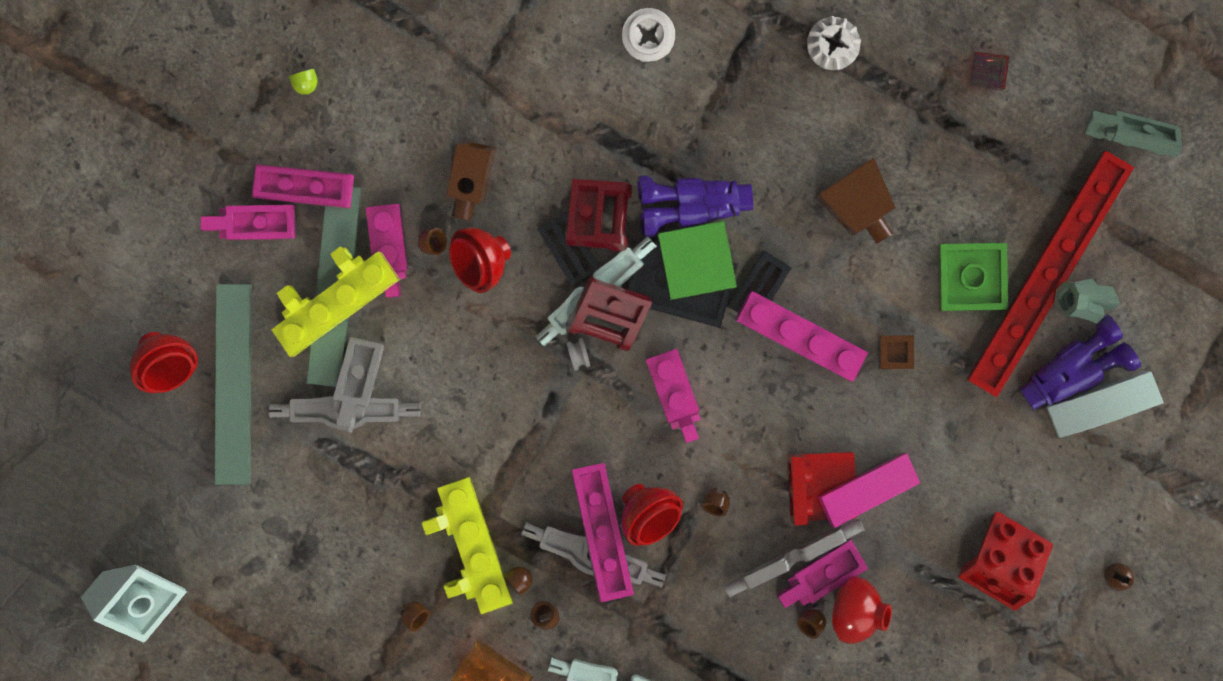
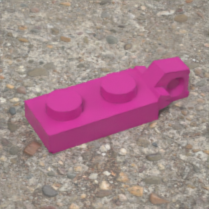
[366,203,408,298]
[200,205,296,240]
[646,348,701,443]
[776,539,868,608]

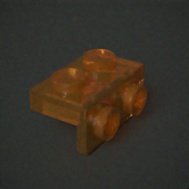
[451,640,533,681]

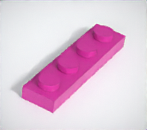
[734,291,868,382]
[571,463,634,603]

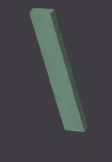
[307,187,362,387]
[215,284,252,485]

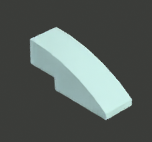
[1046,371,1164,438]

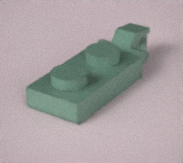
[1085,110,1182,158]

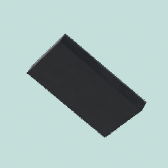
[627,238,738,328]

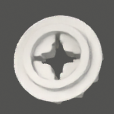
[622,8,675,62]
[807,16,861,70]

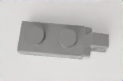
[333,337,384,433]

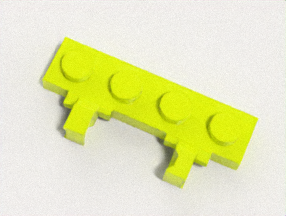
[271,246,401,357]
[421,476,513,614]

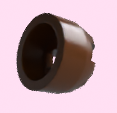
[417,228,447,255]
[701,488,730,517]
[1104,563,1134,591]
[504,567,532,596]
[400,601,430,632]
[530,601,560,630]
[797,609,827,639]

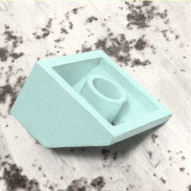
[81,565,187,642]

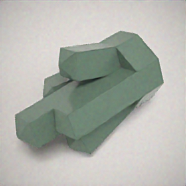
[1054,278,1120,323]

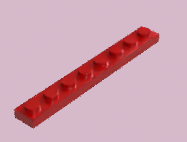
[966,150,1135,398]

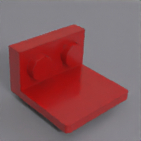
[787,452,857,525]
[958,512,1053,611]

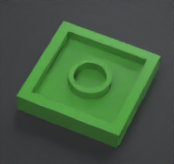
[658,221,737,300]
[938,243,1008,311]

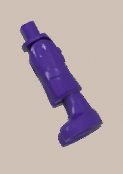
[637,175,754,238]
[1019,314,1141,410]

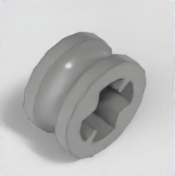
[566,338,591,371]

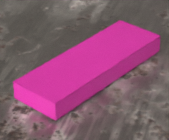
[252,164,354,209]
[817,453,920,528]

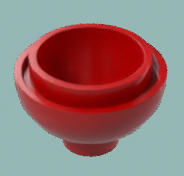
[449,227,511,293]
[129,332,198,393]
[621,484,683,546]
[832,576,892,644]

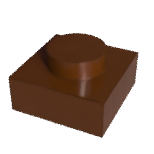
[878,335,914,369]

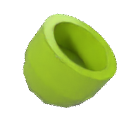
[288,69,318,95]

